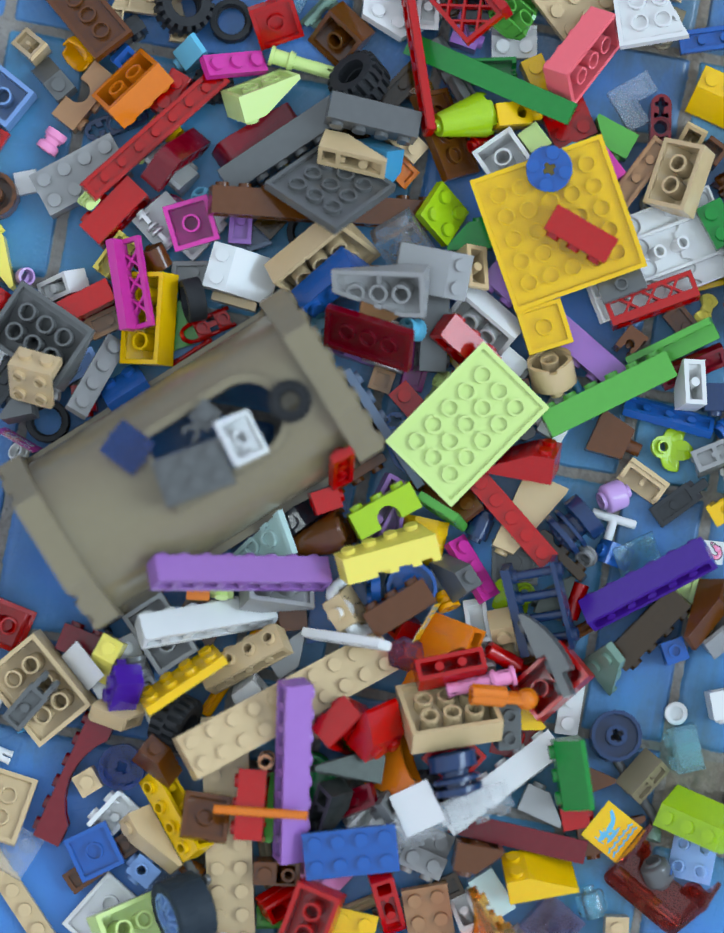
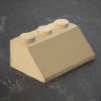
[642,137,715,219]

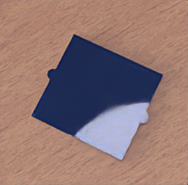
[99,419,156,476]

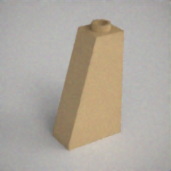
[491,480,569,557]

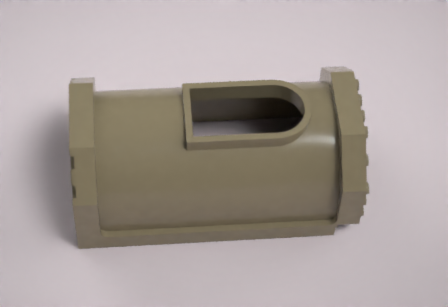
[0,288,386,630]

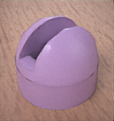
[15,267,35,285]

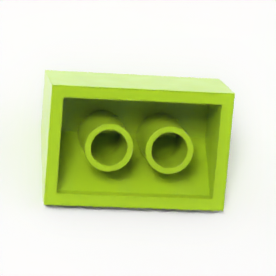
[653,785,724,855]

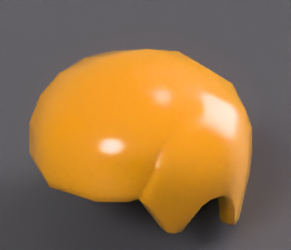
[62,35,94,72]

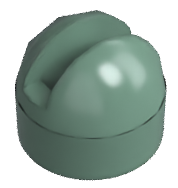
[642,825,662,843]

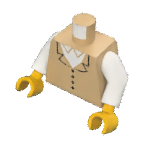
[322,576,373,636]

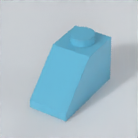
[172,32,208,76]

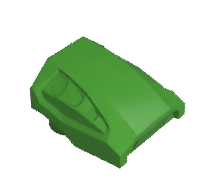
[488,0,538,40]

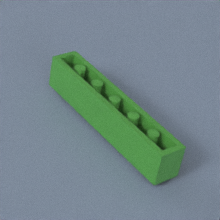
[541,350,678,438]

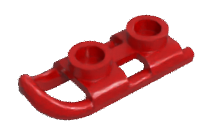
[179,306,237,344]

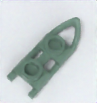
[300,0,338,29]

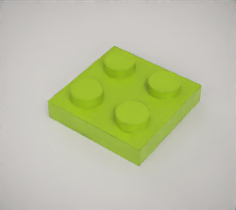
[415,181,470,247]

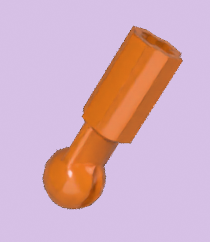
[468,683,538,711]

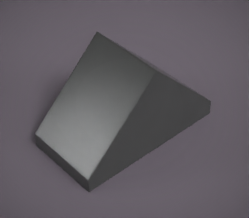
[0,398,40,424]

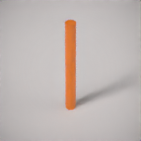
[213,804,308,820]

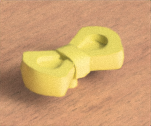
[694,294,718,322]

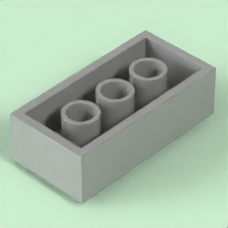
[29,132,134,220]

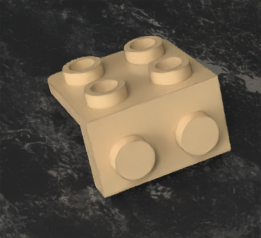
[7,346,63,409]

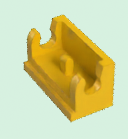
[705,497,724,527]

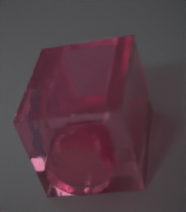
[388,636,424,672]

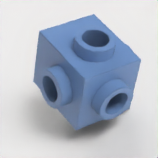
[126,852,163,889]

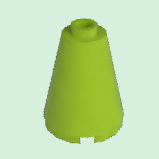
[434,92,497,138]

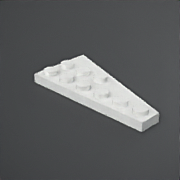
[613,0,689,50]

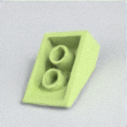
[220,68,301,125]
[86,890,161,933]

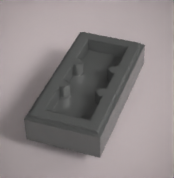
[596,269,648,305]

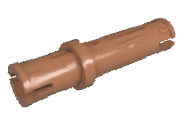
[258,750,275,770]

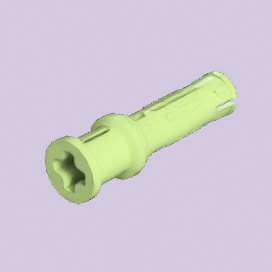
[267,45,334,79]

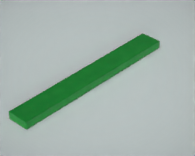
[403,37,578,126]

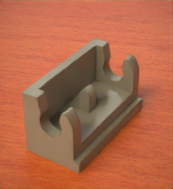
[615,747,670,804]

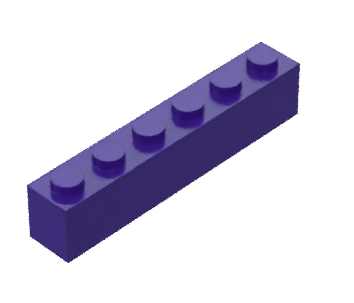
[578,537,718,632]

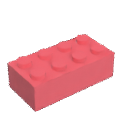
[543,6,620,103]

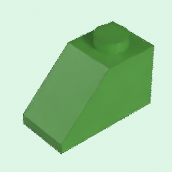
[595,114,639,163]

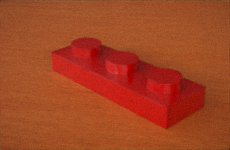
[328,446,355,491]

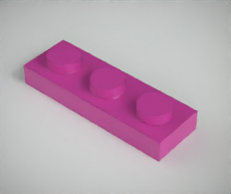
[199,50,268,80]
[444,534,500,605]

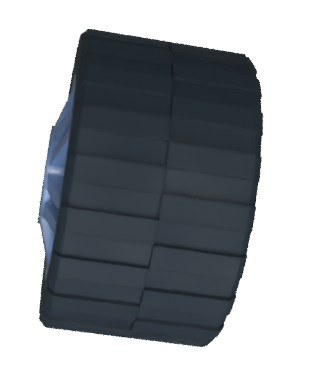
[151,870,218,933]

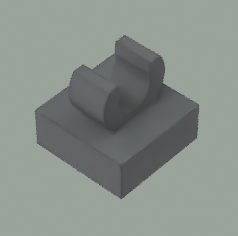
[370,790,397,824]

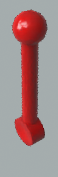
[173,337,213,366]

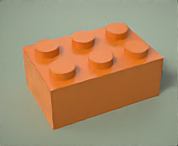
[91,48,174,129]

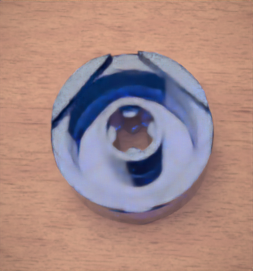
[98,743,146,791]

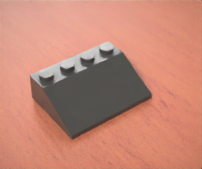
[0,280,96,392]

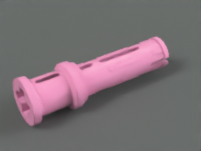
[445,665,517,698]

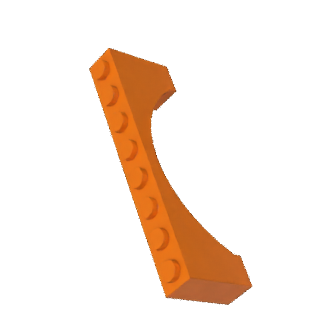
[364,612,486,795]

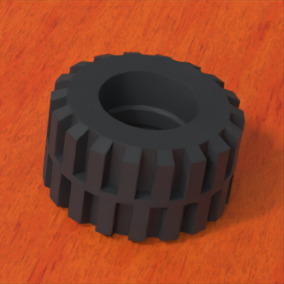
[154,0,215,37]
[327,50,391,101]
[147,693,203,753]

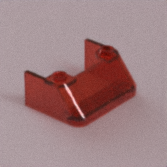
[604,824,722,933]

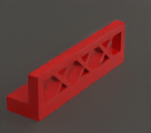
[605,270,700,331]

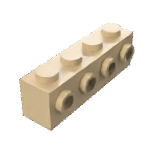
[202,623,294,695]

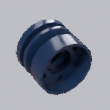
[545,494,606,556]
[427,748,483,798]

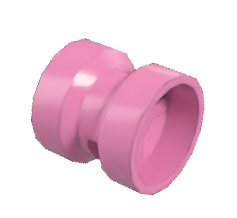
[36,126,68,157]

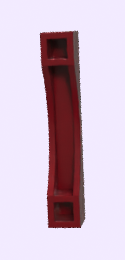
[32,710,114,847]

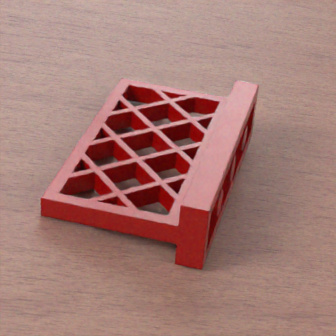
[428,0,513,46]

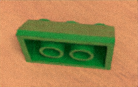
[547,735,595,811]

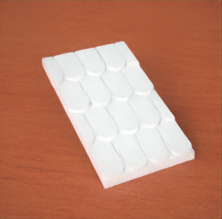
[586,185,724,324]

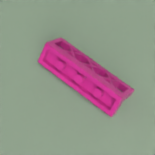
[105,235,155,332]

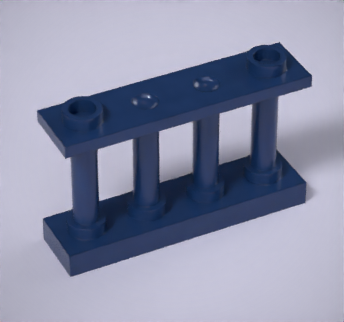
[500,555,580,658]

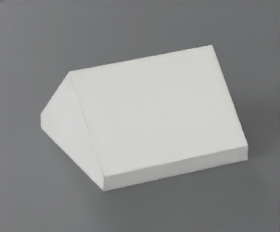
[213,409,270,469]

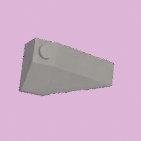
[331,264,430,318]

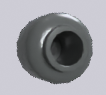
[640,855,674,891]

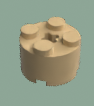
[527,347,577,398]

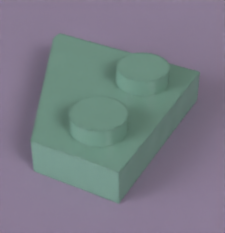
[582,641,626,696]

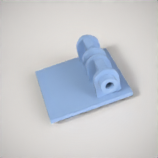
[669,835,717,886]

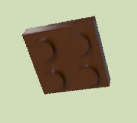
[179,790,232,844]

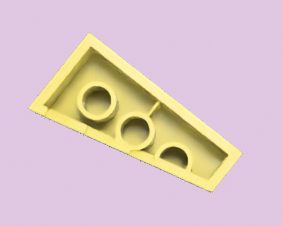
[334,521,442,585]

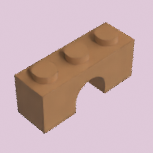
[52,60,113,134]

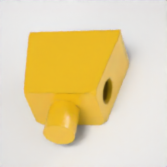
[492,102,542,134]

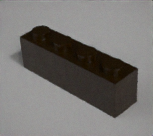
[613,590,691,671]

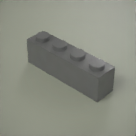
[323,90,422,146]
[413,295,452,373]

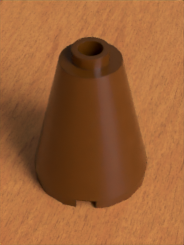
[293,508,357,556]

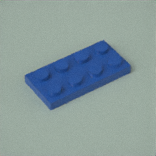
[301,823,400,881]

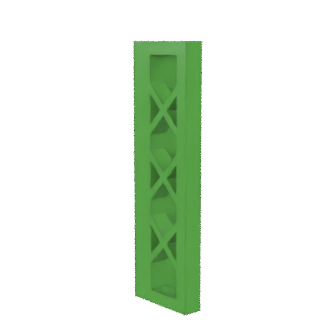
[625,317,721,364]

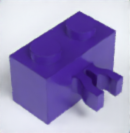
[102,659,145,711]

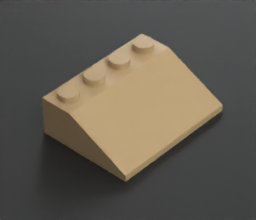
[264,223,382,296]
[0,629,97,748]
[395,682,504,755]

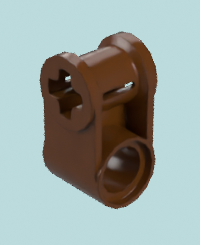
[134,242,172,272]

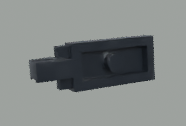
[648,478,709,528]

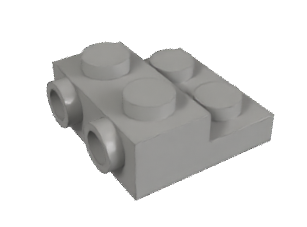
[398,827,456,883]

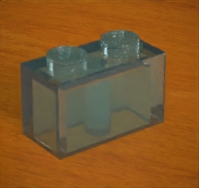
[663,722,706,775]

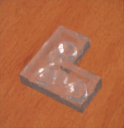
[606,70,658,131]

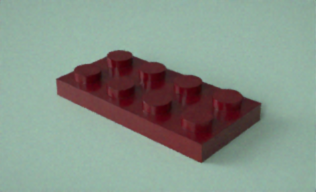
[323,303,415,373]

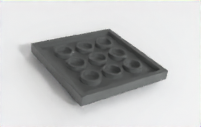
[264,145,396,235]

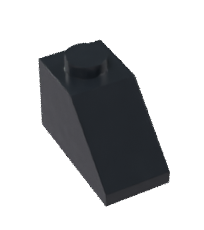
[284,499,331,537]

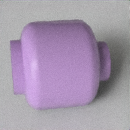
[596,480,632,513]

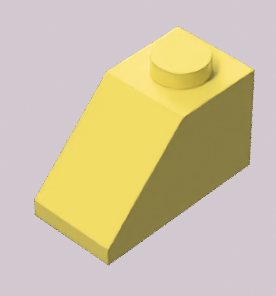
[91,633,128,685]

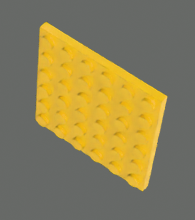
[470,134,647,313]

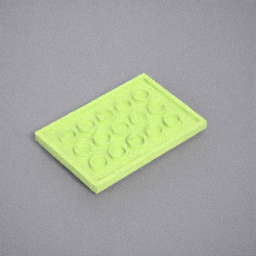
[385,342,550,507]

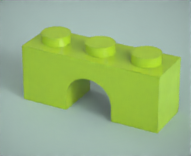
[345,480,423,540]

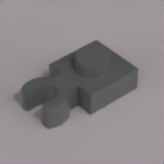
[181,399,223,443]

